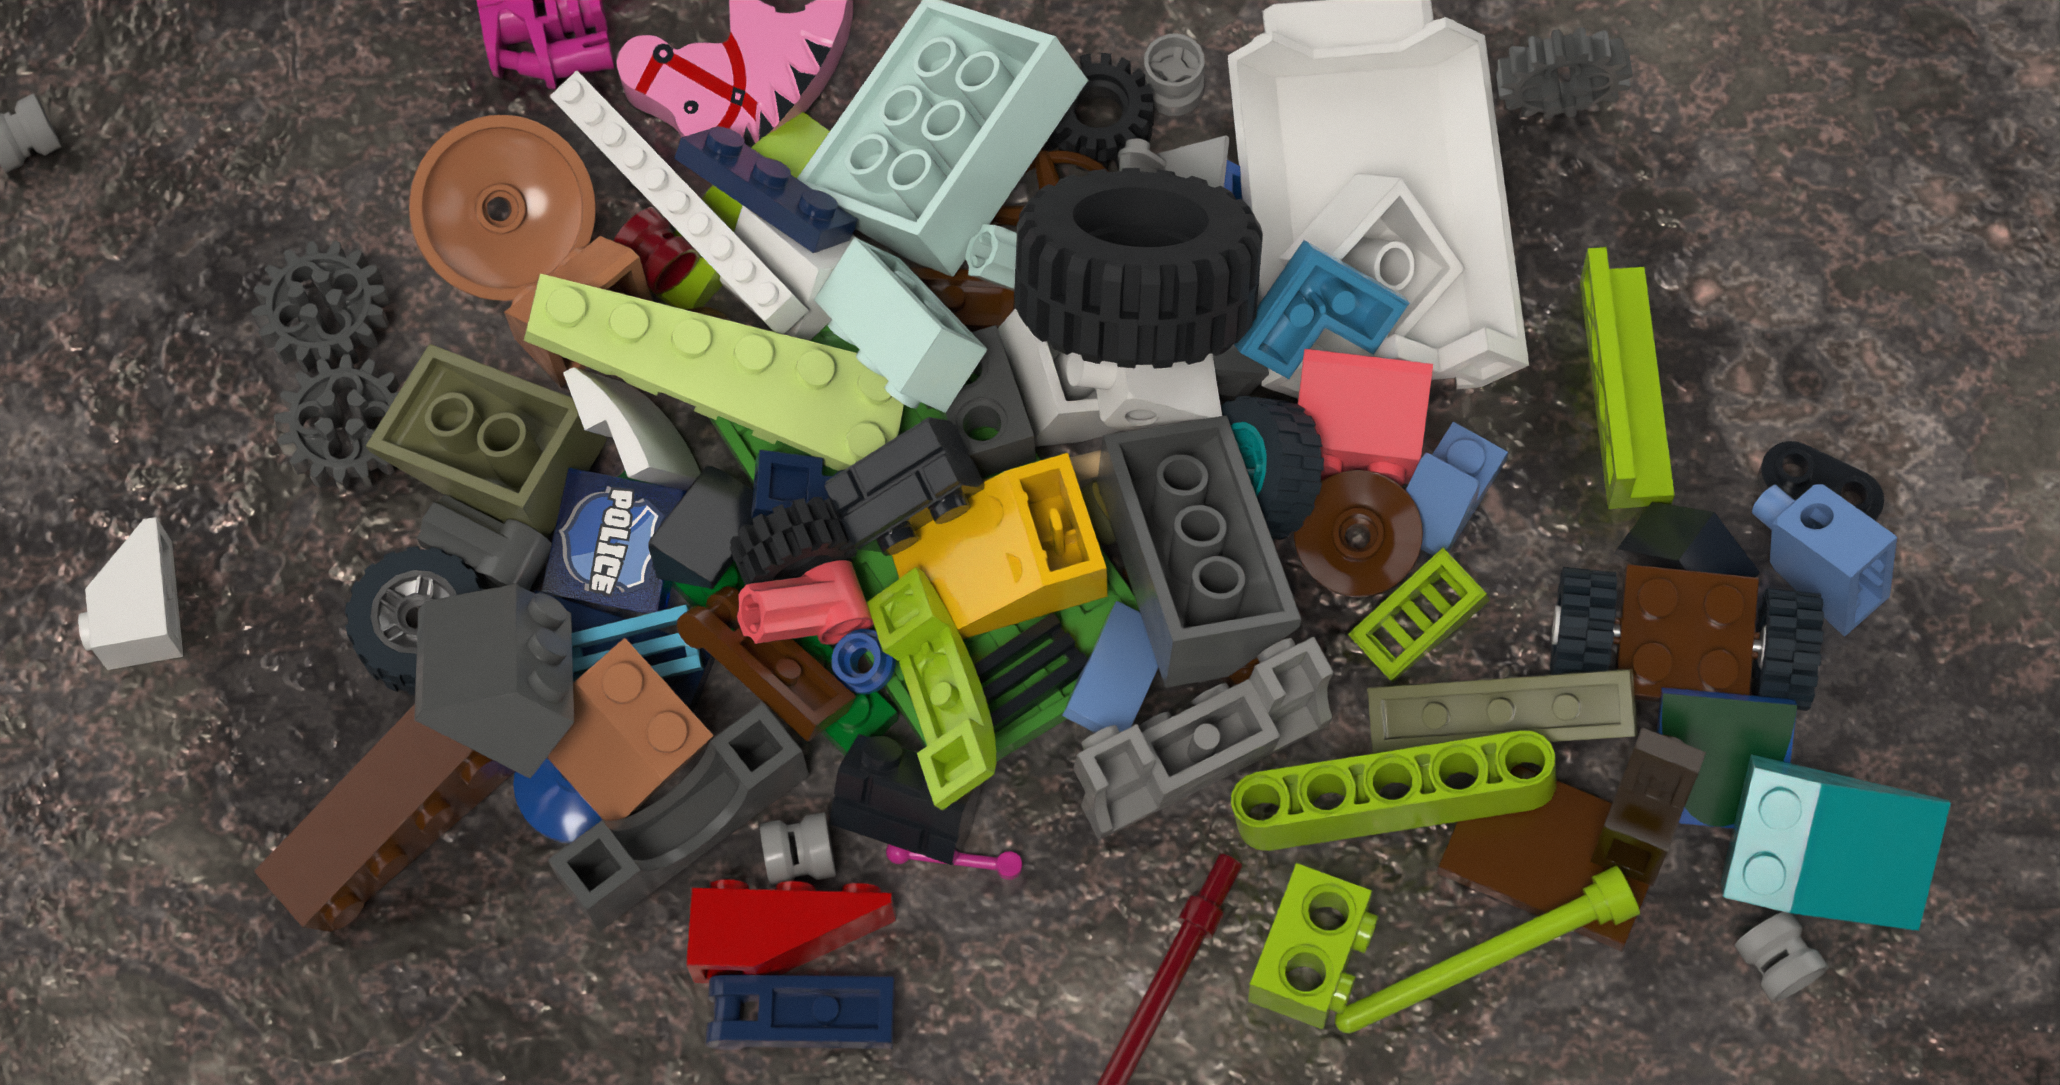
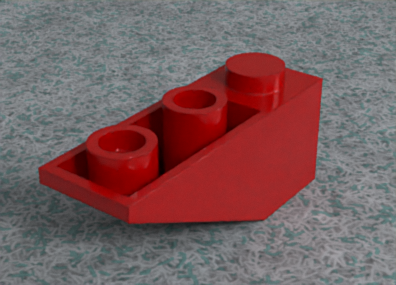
[686,880,896,983]

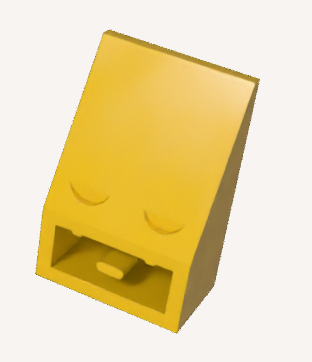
[892,453,1108,639]

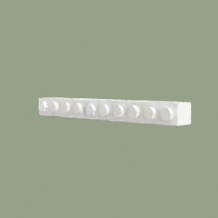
[550,70,809,334]

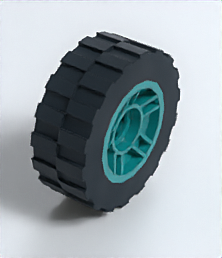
[1221,396,1324,541]

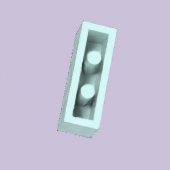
[814,237,988,413]

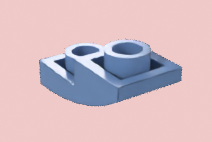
[1062,601,1158,733]

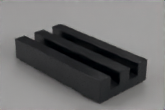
[974,613,1088,734]

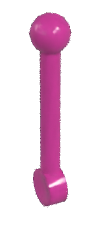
[886,844,1022,880]

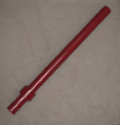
[1097,854,1243,1085]

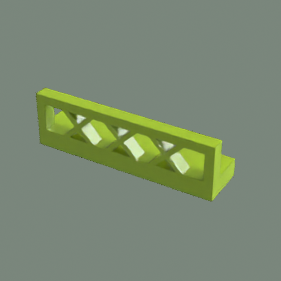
[1580,247,1675,509]

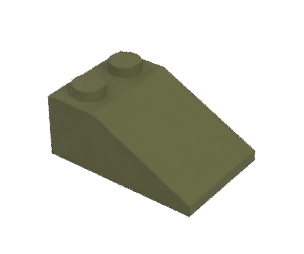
[366,344,607,539]

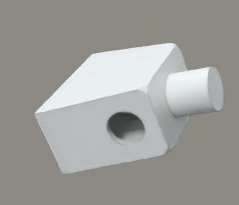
[1066,352,1222,431]

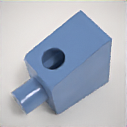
[1752,484,1897,637]

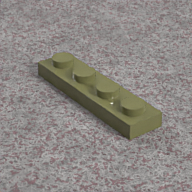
[1367,669,1638,753]

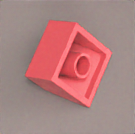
[1298,349,1433,486]

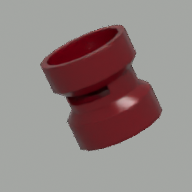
[614,207,699,294]

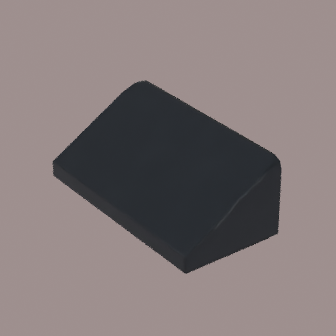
[648,466,754,589]

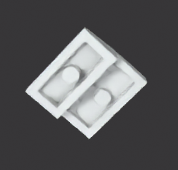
[563,367,700,491]

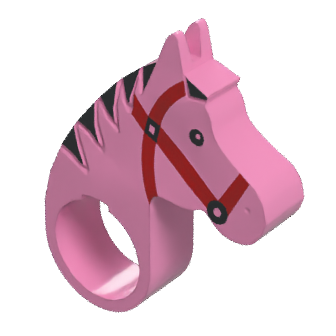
[616,0,853,147]

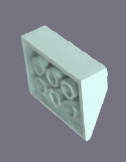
[797,0,1088,277]

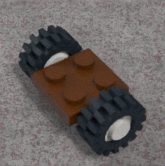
[1550,564,1824,711]

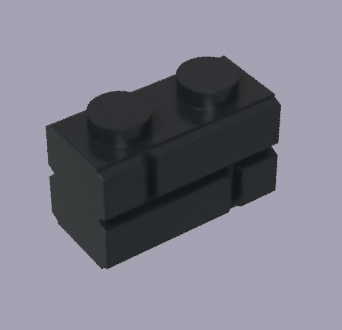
[824,417,985,556]
[829,734,981,865]

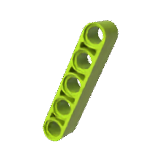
[1231,731,1557,851]

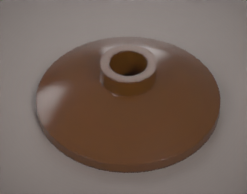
[1294,470,1423,597]

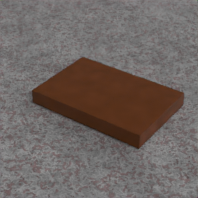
[1437,764,1650,952]

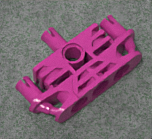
[477,0,614,90]

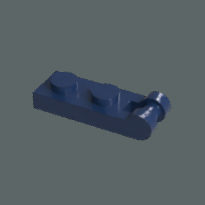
[706,975,895,1050]

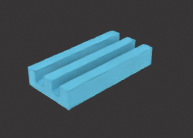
[572,604,704,682]

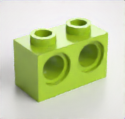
[1248,863,1379,1030]

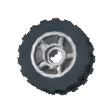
[345,546,483,695]

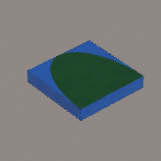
[1656,688,1797,828]

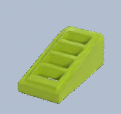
[1348,548,1490,683]

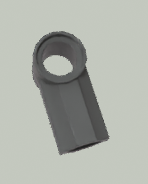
[417,495,554,590]

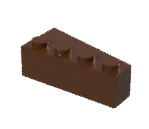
[254,704,515,932]

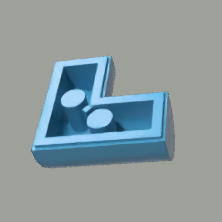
[1234,240,1410,379]

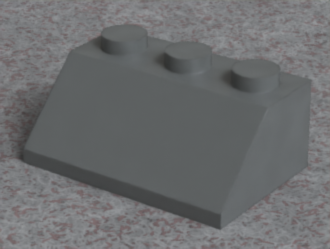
[414,584,574,778]

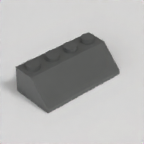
[1097,415,1301,688]

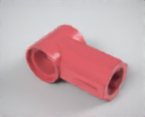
[737,560,874,645]

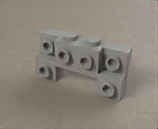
[1073,637,1334,840]

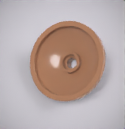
[409,115,596,301]

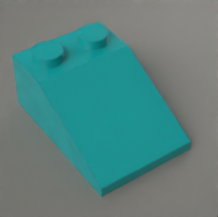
[1720,754,1951,931]

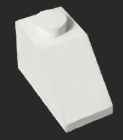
[78,517,183,670]

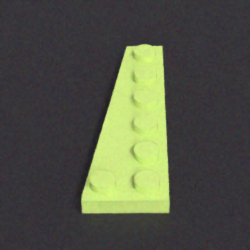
[524,273,904,471]

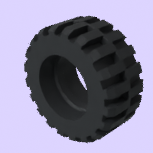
[1014,168,1263,369]

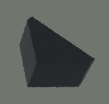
[1615,502,1759,578]

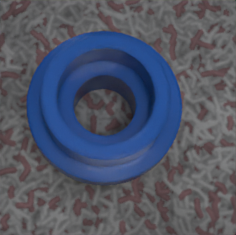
[832,629,896,694]

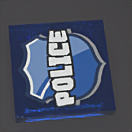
[541,468,686,614]

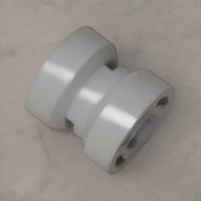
[1144,34,1204,116]
[0,93,62,173]
[760,812,836,888]
[1735,912,1829,1003]

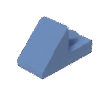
[1405,422,1508,556]

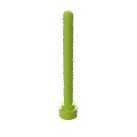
[1335,865,1640,1034]

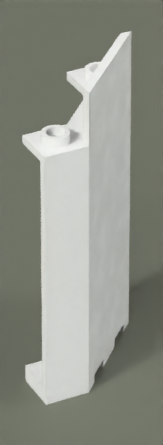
[1228,0,1529,399]

